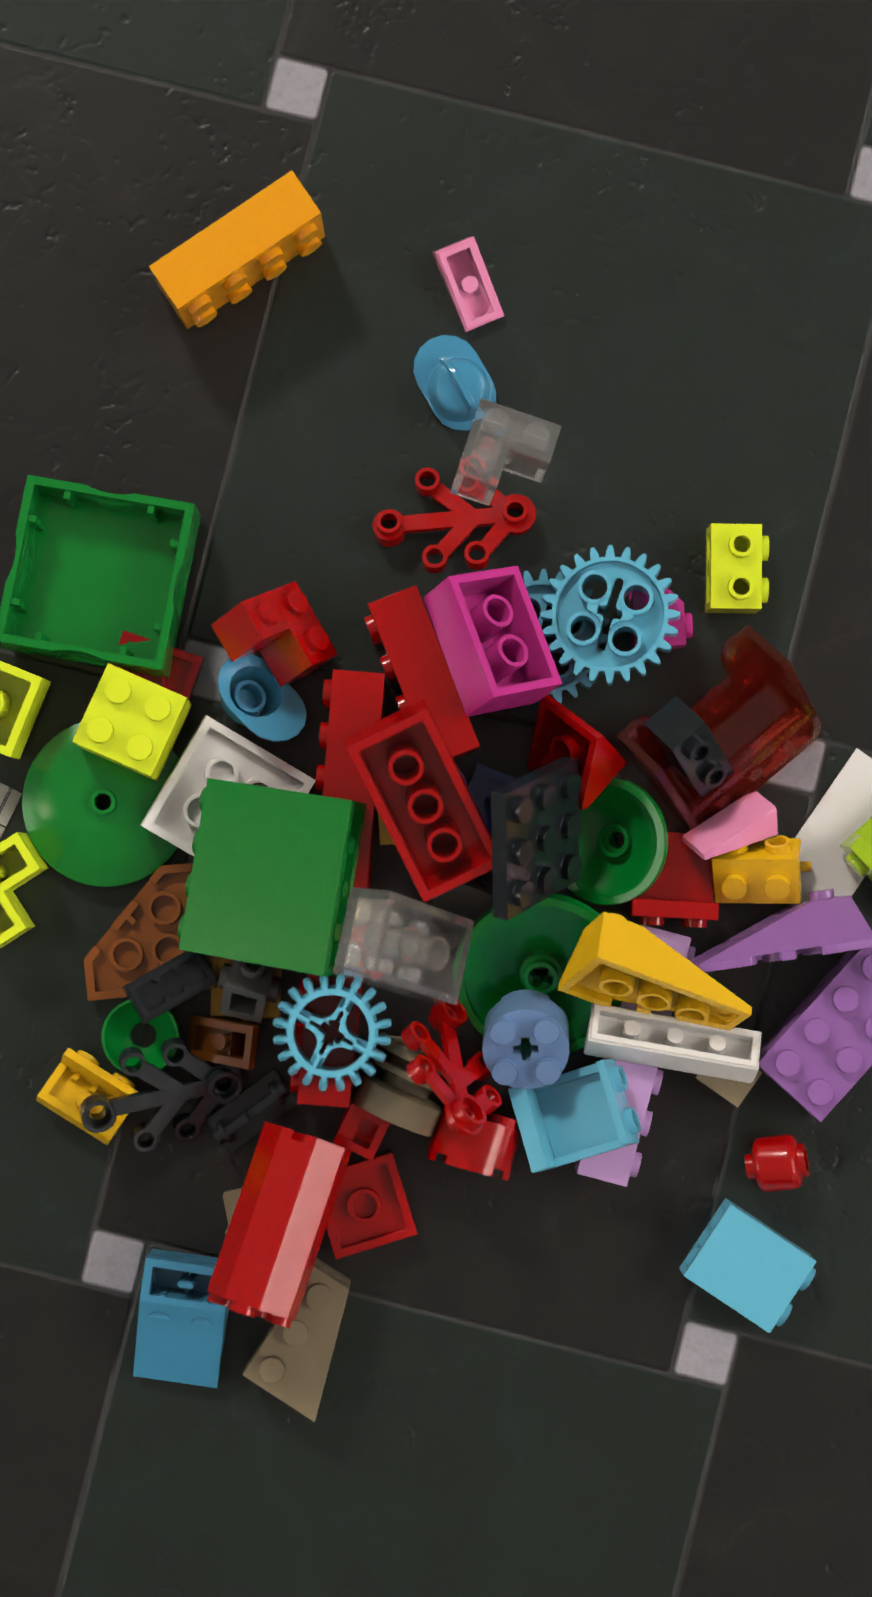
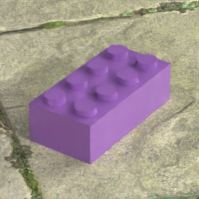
[759,947,872,1122]

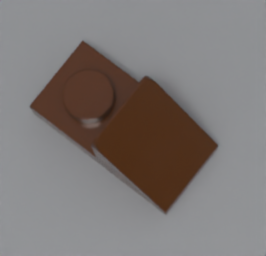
[187,1015,259,1070]

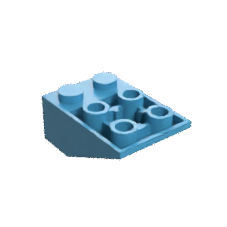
[133,1248,229,1388]

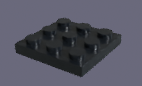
[491,756,582,921]

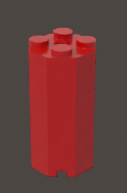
[207,1122,352,1329]

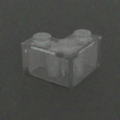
[449,398,562,506]

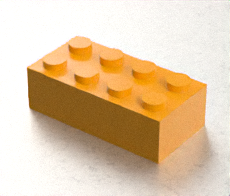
[149,170,325,329]

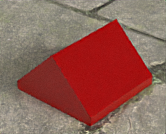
[527,694,627,810]

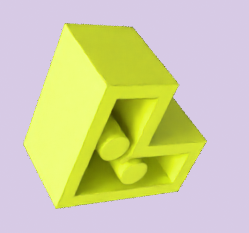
[0,832,48,949]

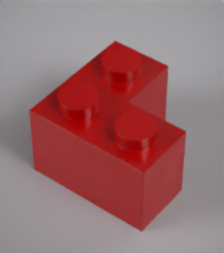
[211,581,338,687]

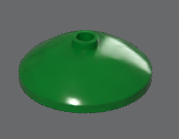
[567,777,668,905]

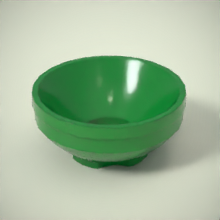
[101,1000,180,1071]

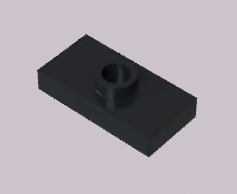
[122,951,219,1025]

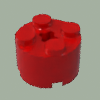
[426,1108,521,1181]

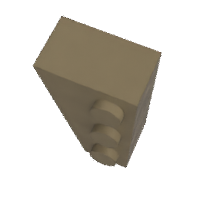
[243,1257,351,1422]

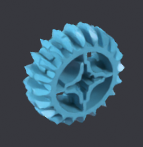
[273,972,391,1091]

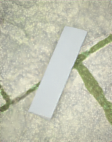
[584,1003,761,1083]

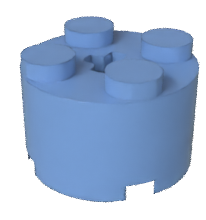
[482,990,569,1089]

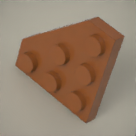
[84,863,216,1001]

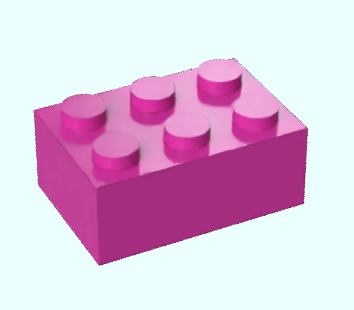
[423,566,562,717]

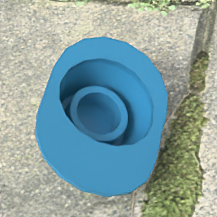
[413,335,496,431]
[217,654,307,742]

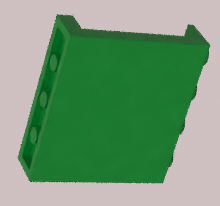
[178,778,367,976]

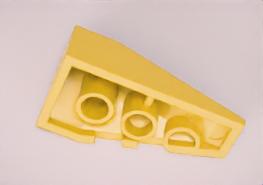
[558,912,752,1031]

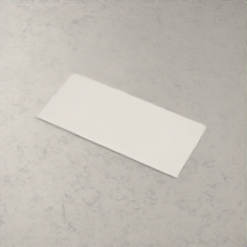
[795,748,872,901]

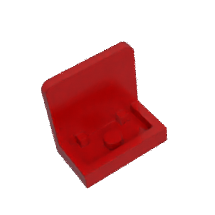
[628,832,719,928]

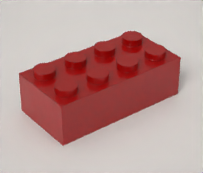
[364,585,480,760]
[345,699,492,902]

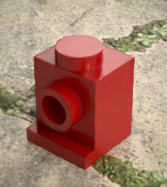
[333,1102,390,1161]

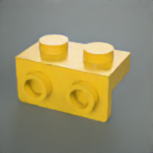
[712,835,802,904]
[36,1048,138,1146]

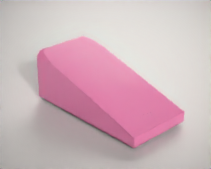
[432,236,504,332]
[682,791,778,860]

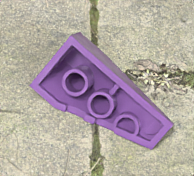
[690,889,872,972]

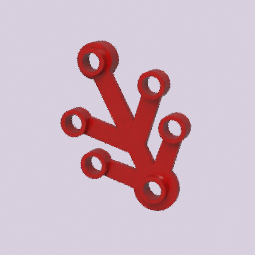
[372,464,536,574]
[401,995,502,1138]

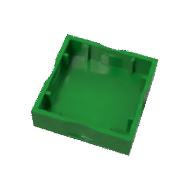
[0,475,201,678]

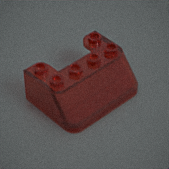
[617,625,821,830]

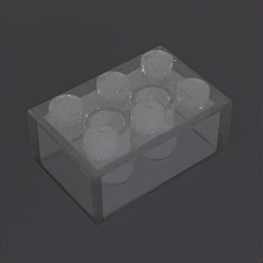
[333,887,474,1005]

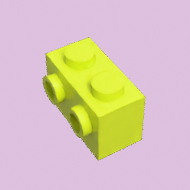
[705,523,769,614]

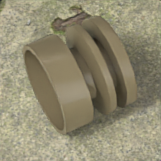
[351,1032,450,1137]

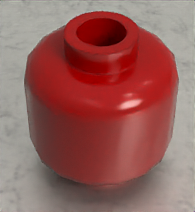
[744,1134,810,1192]

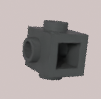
[218,960,282,1024]

